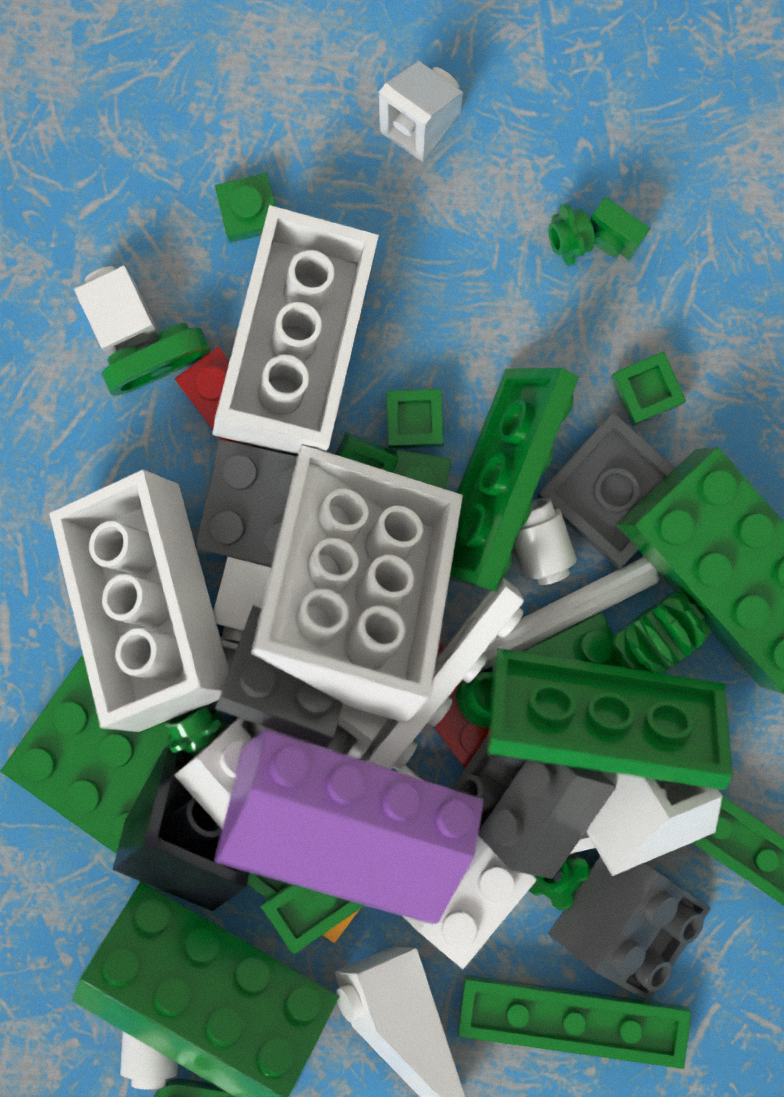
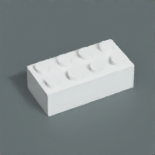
[212,205,379,456]
[49,470,229,732]

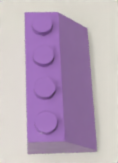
[215,730,484,925]

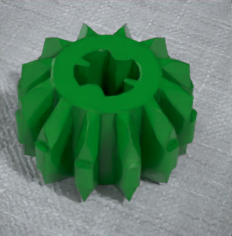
[611,592,711,674]

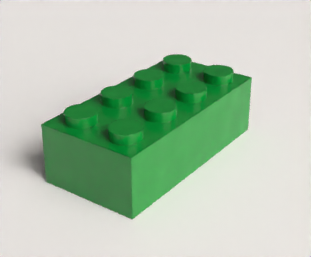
[616,447,784,694]
[72,882,340,1097]

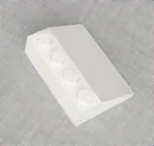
[252,444,463,723]

